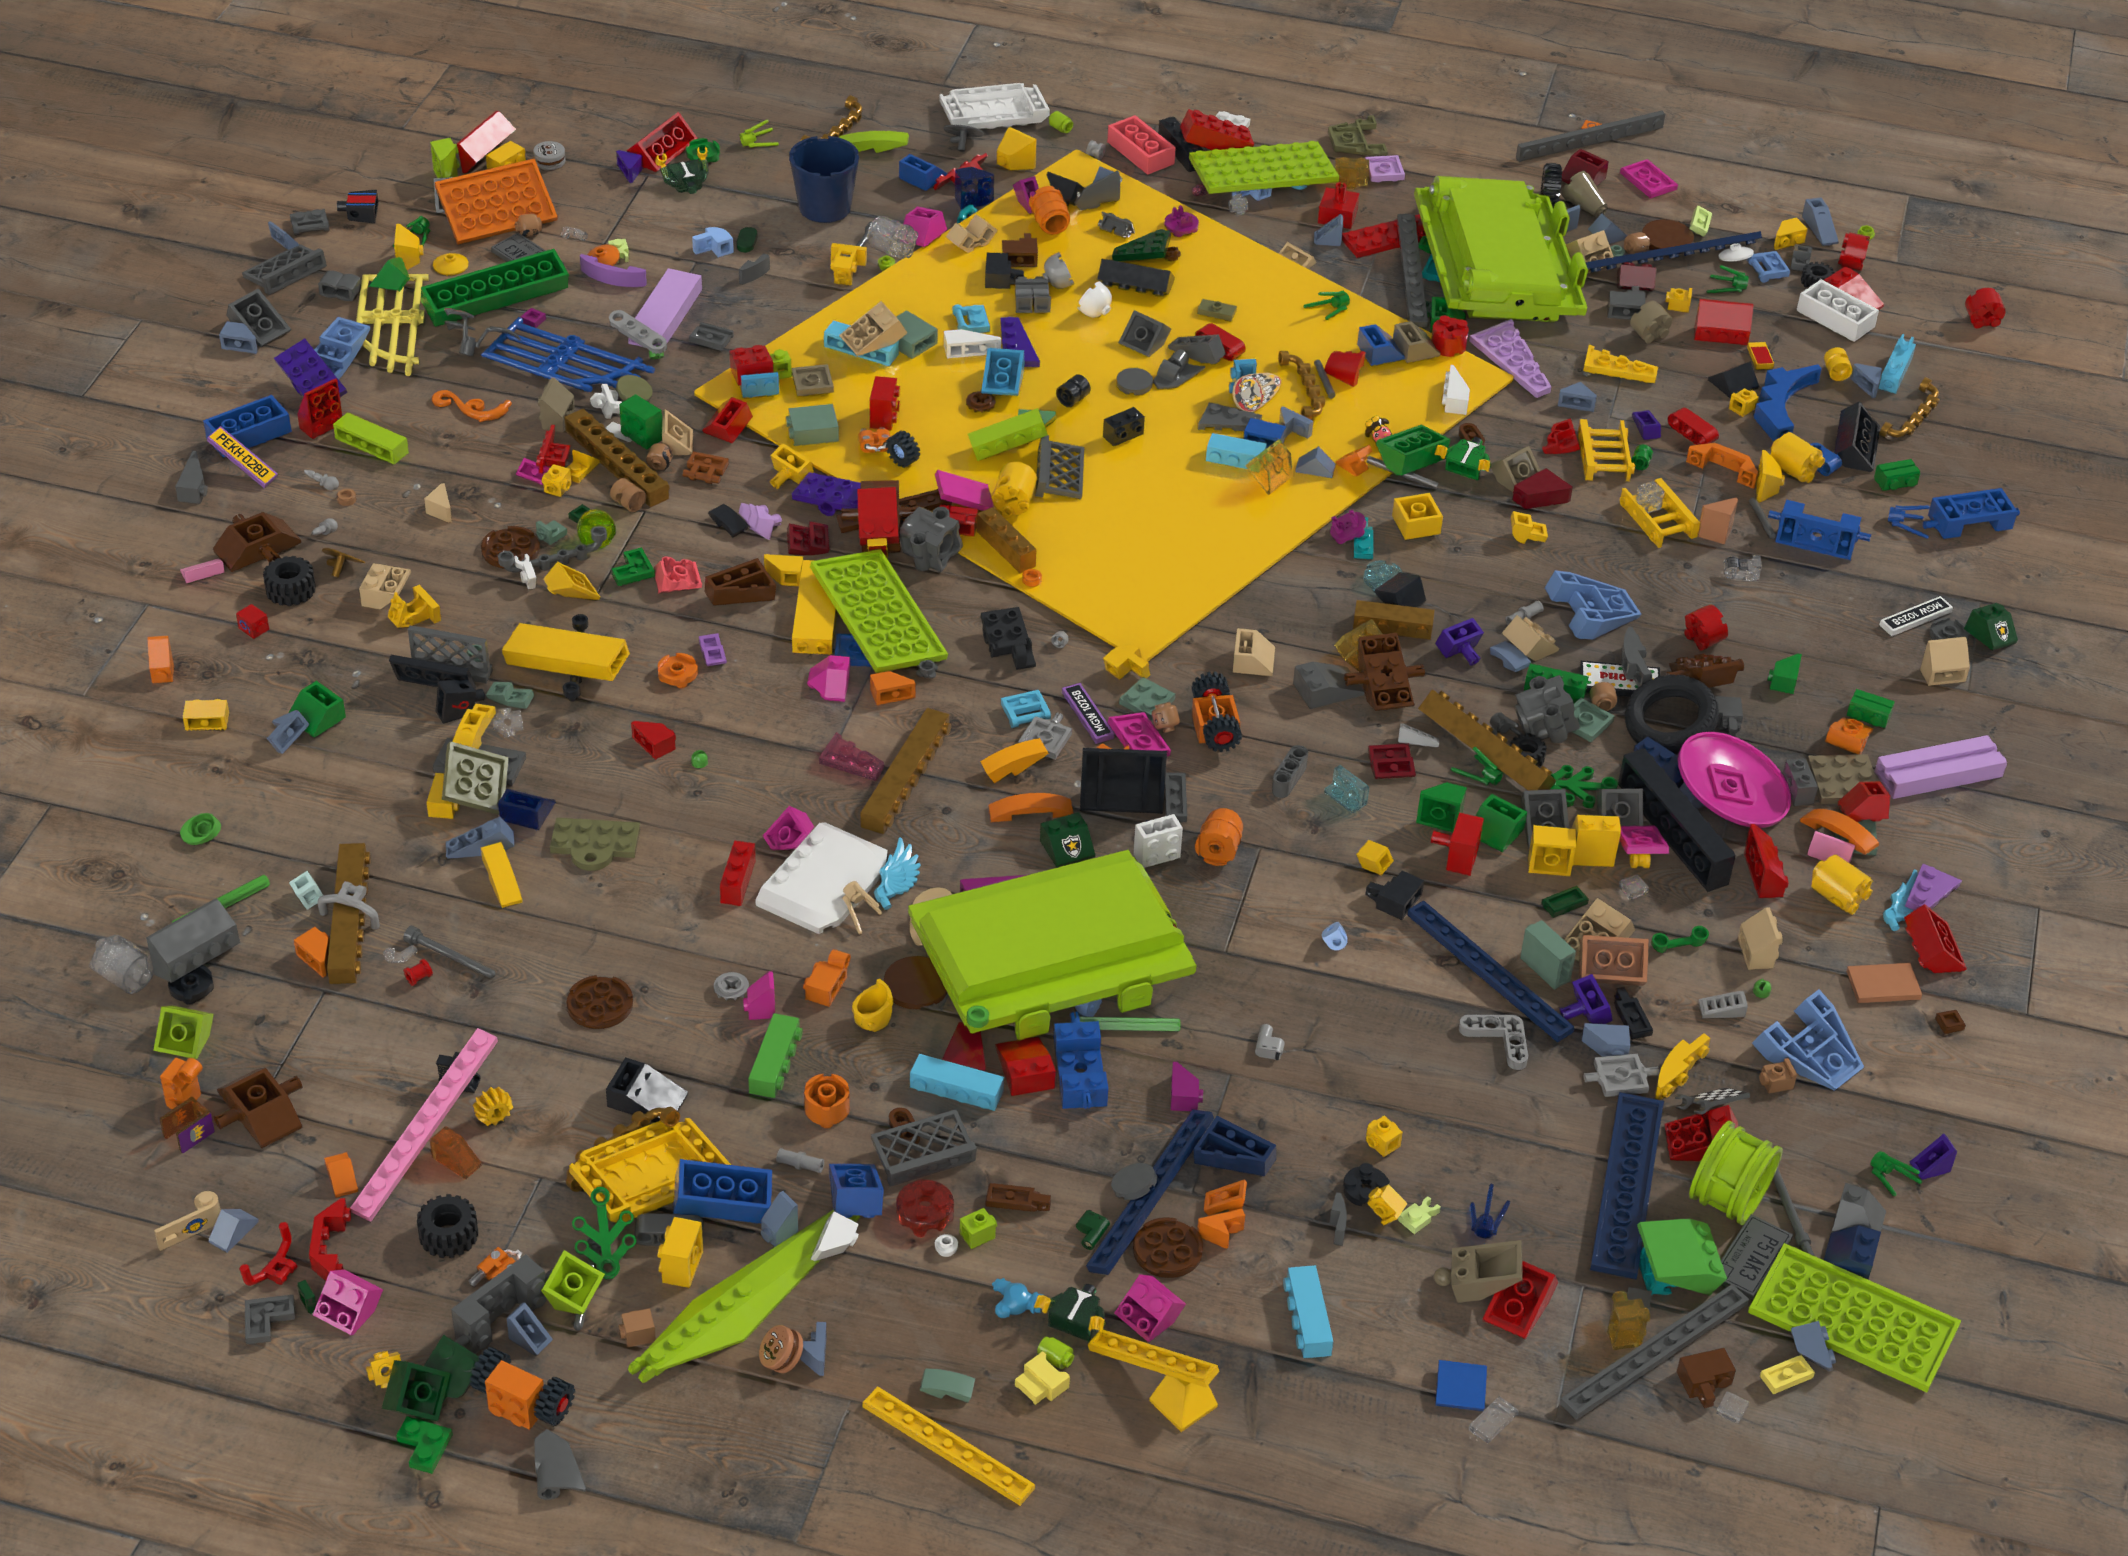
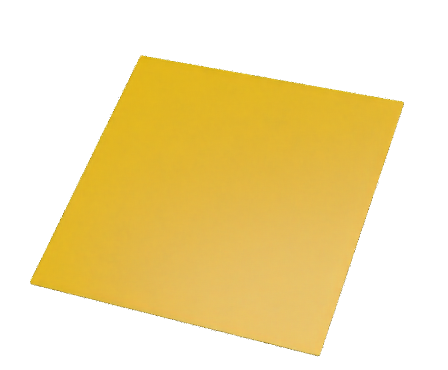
[694,150,1514,661]

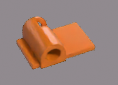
[1825,717,1873,754]

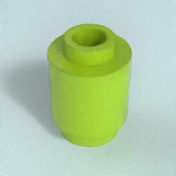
[1049,111,1074,133]
[1037,1337,1074,1370]

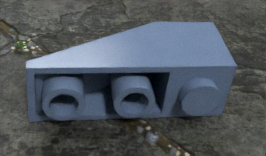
[1802,198,1839,246]
[446,817,514,859]

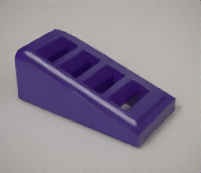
[1632,410,1661,440]

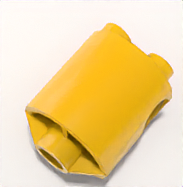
[1770,432,1825,483]
[992,462,1037,517]
[1811,855,1873,915]

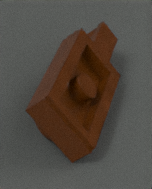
[985,1183,1051,1212]

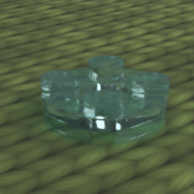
[1364,560,1403,592]

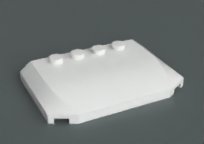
[939,83,1050,129]
[756,823,888,934]

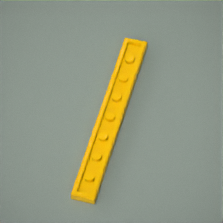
[863,1386,1035,1506]

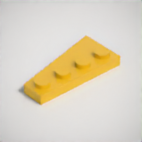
[1583,345,1658,383]

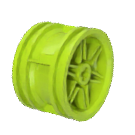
[1689,1121,1783,1226]

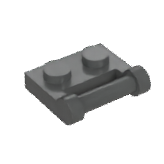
[290,209,330,235]

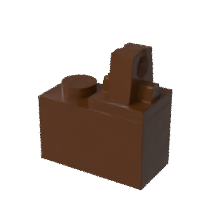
[1002,233,1038,267]
[1676,1348,1736,1408]

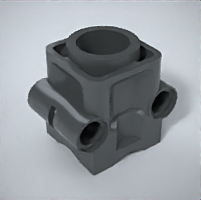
[899,507,963,572]
[1514,675,1580,743]

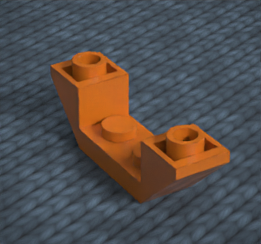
[1686,443,1759,489]

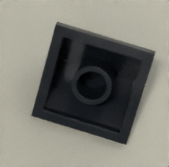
[1708,361,1759,399]
[1374,572,1426,607]

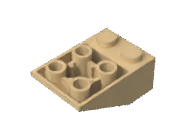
[839,301,907,356]
[1564,898,1635,962]

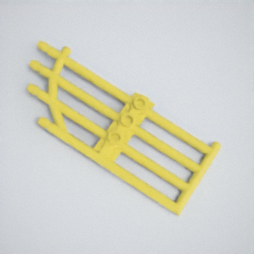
[356,274,429,376]

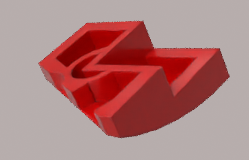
[1324,351,1366,387]
[1542,418,1580,454]

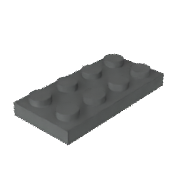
[433,738,526,786]

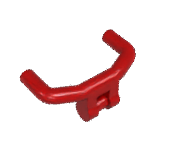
[239,1222,298,1286]

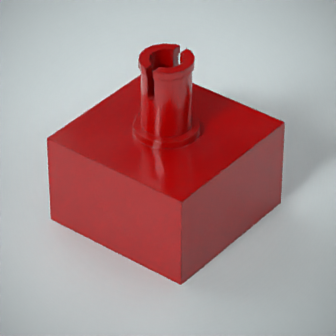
[1318,182,1360,229]
[1431,812,1484,876]

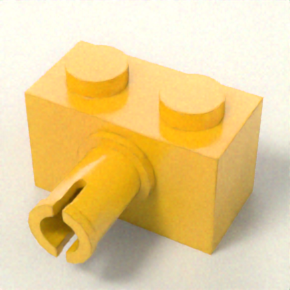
[770,443,814,489]

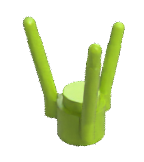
[739,120,779,148]

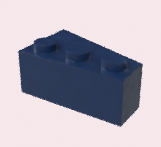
[1634,737,1684,788]
[1194,1116,1276,1176]

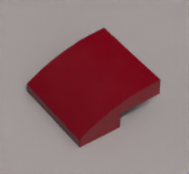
[787,521,829,556]
[1368,743,1416,779]

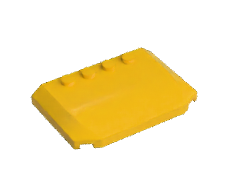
[569,1118,731,1223]

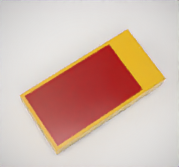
[1747,342,1774,370]
[867,538,888,557]

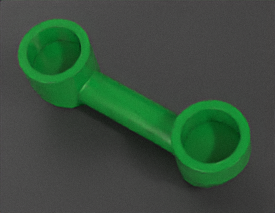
[1651,926,1709,953]

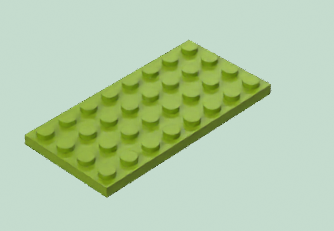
[1189,141,1339,194]
[810,549,948,673]
[1748,1243,1961,1392]

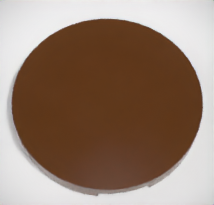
[1642,219,1694,250]
[481,526,540,569]
[884,956,947,1010]
[566,975,633,1029]
[1133,1217,1203,1278]

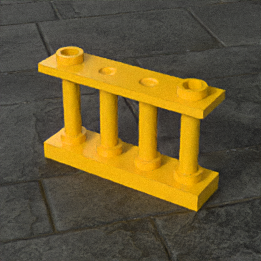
[1577,419,1635,482]
[1620,478,1700,548]

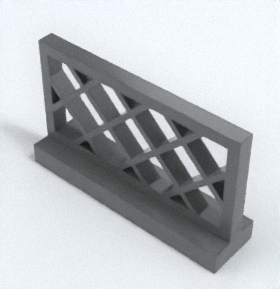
[242,244,327,295]
[1035,435,1084,499]
[408,625,493,684]
[871,1109,977,1187]

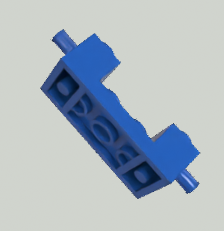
[1923,488,2020,539]
[1768,499,1871,560]
[1054,1011,1108,1109]

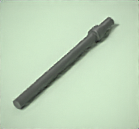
[1773,1168,1814,1256]

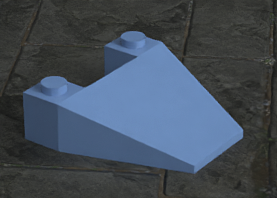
[1544,570,1641,640]
[1752,989,1864,1091]

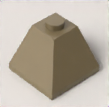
[1491,446,1540,492]

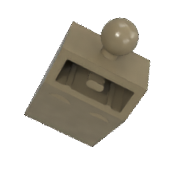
[1434,1240,1522,1303]

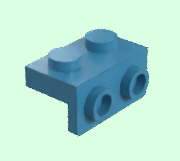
[1229,359,1257,393]
[740,372,779,398]

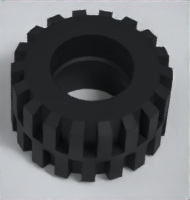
[263,556,316,606]
[417,1194,479,1258]

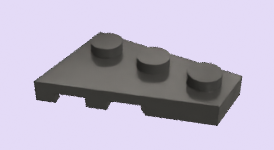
[1198,402,1262,431]

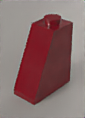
[1512,468,1573,509]
[942,1022,986,1072]

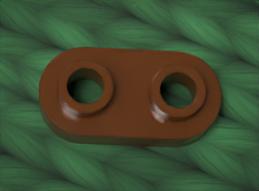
[1459,423,1485,446]
[889,1107,920,1147]

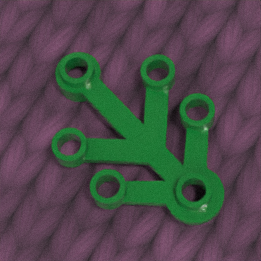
[1550,765,1618,808]
[572,1187,636,1280]

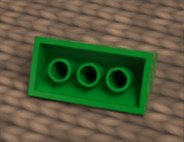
[1376,424,1451,476]

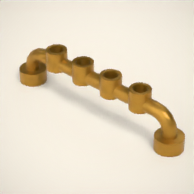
[800,95,862,141]
[1278,351,1325,420]
[1879,377,1940,438]
[566,1107,680,1192]

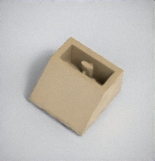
[1566,230,1614,273]
[359,563,411,609]
[1502,615,1559,661]
[1233,628,1275,676]
[1920,637,1970,686]
[1738,907,1782,970]

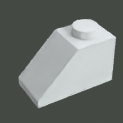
[811,1212,859,1261]

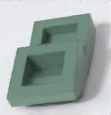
[486,682,534,709]
[920,1368,975,1403]

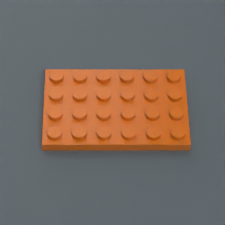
[434,159,558,244]

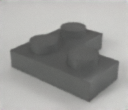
[245,1294,295,1344]

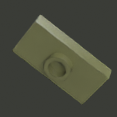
[1197,299,1237,321]

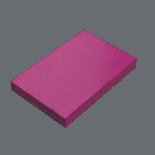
[1620,159,1678,199]
[935,470,994,511]
[1107,712,1171,756]
[1619,826,1669,854]

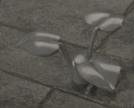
[444,308,521,357]

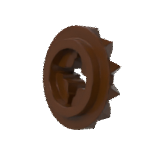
[966,391,996,413]

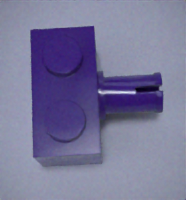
[1435,618,1484,666]
[1560,974,1613,1024]

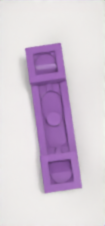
[580,254,647,287]

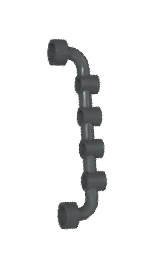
[498,526,607,573]

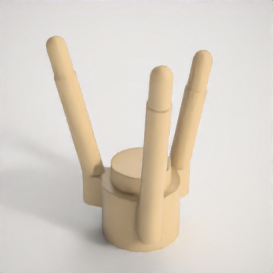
[842,881,882,934]

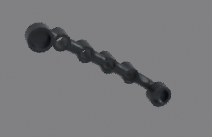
[563,614,588,702]

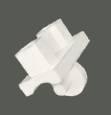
[590,384,622,419]

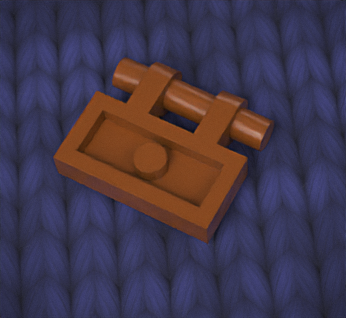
[682,451,729,484]

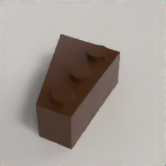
[704,558,776,606]

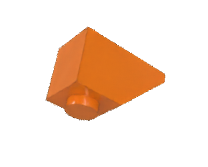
[147,636,174,683]
[870,671,916,705]
[294,927,330,978]

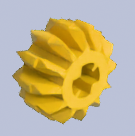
[473,1087,514,1126]

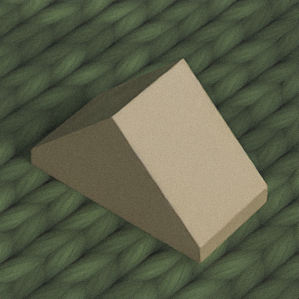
[424,483,452,523]

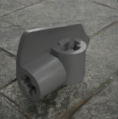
[1074,170,1120,210]
[1153,349,1205,389]
[535,1429,586,1500]

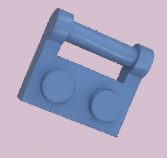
[1747,251,1790,283]

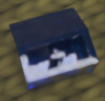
[955,167,994,209]
[498,789,556,830]

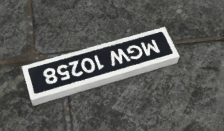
[1879,596,1953,636]

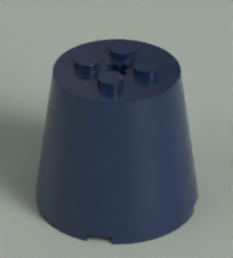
[789,136,859,223]

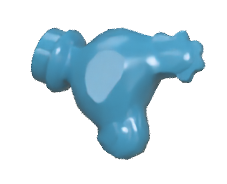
[992,1278,1044,1318]

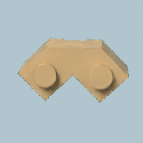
[946,214,998,253]

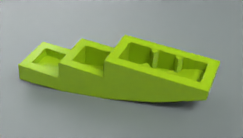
[839,131,909,153]

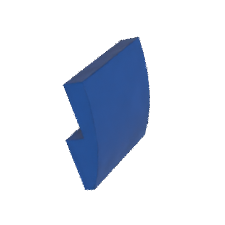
[1435,1360,1487,1412]

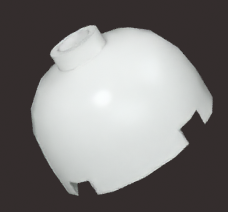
[1077,281,1112,318]

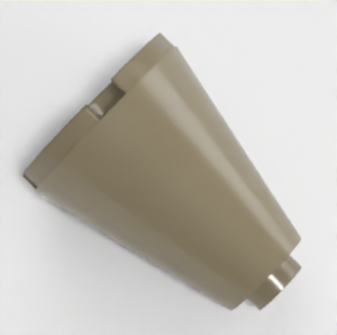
[1561,171,1607,217]

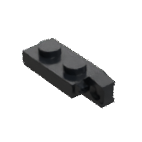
[1614,987,1653,1040]

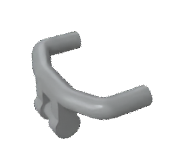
[318,881,380,929]

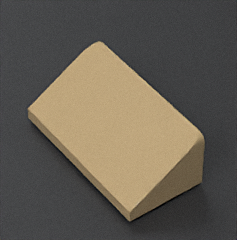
[1278,242,1316,269]

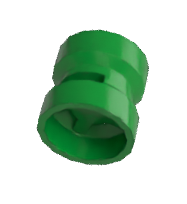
[1631,444,1653,470]

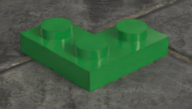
[611,547,655,586]
[396,1416,453,1474]

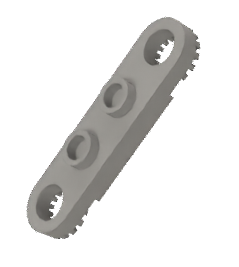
[609,310,667,354]

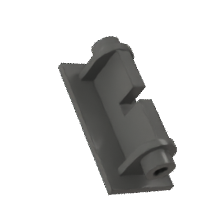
[1098,211,1135,238]

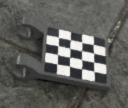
[1675,1087,1750,1114]

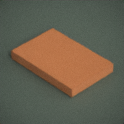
[1846,963,1922,1003]

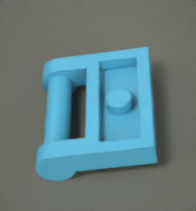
[952,304,990,333]
[1001,690,1051,728]

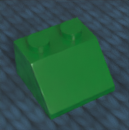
[1416,782,1467,833]

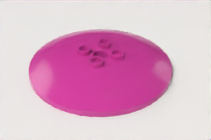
[1678,732,1791,828]

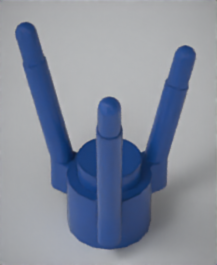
[1888,505,1930,539]

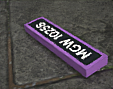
[1062,683,1114,744]

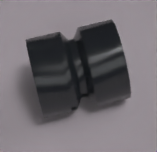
[1056,374,1091,407]

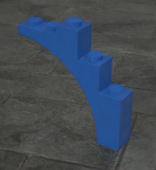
[1754,364,1822,442]

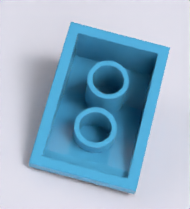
[981,348,1025,396]

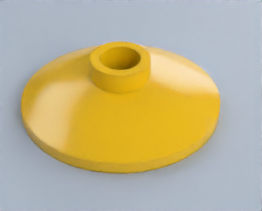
[433,253,469,276]

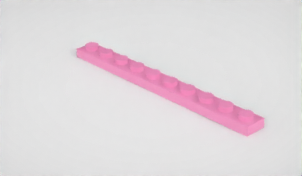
[350,1028,498,1222]

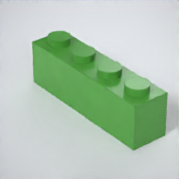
[748,1013,803,1098]

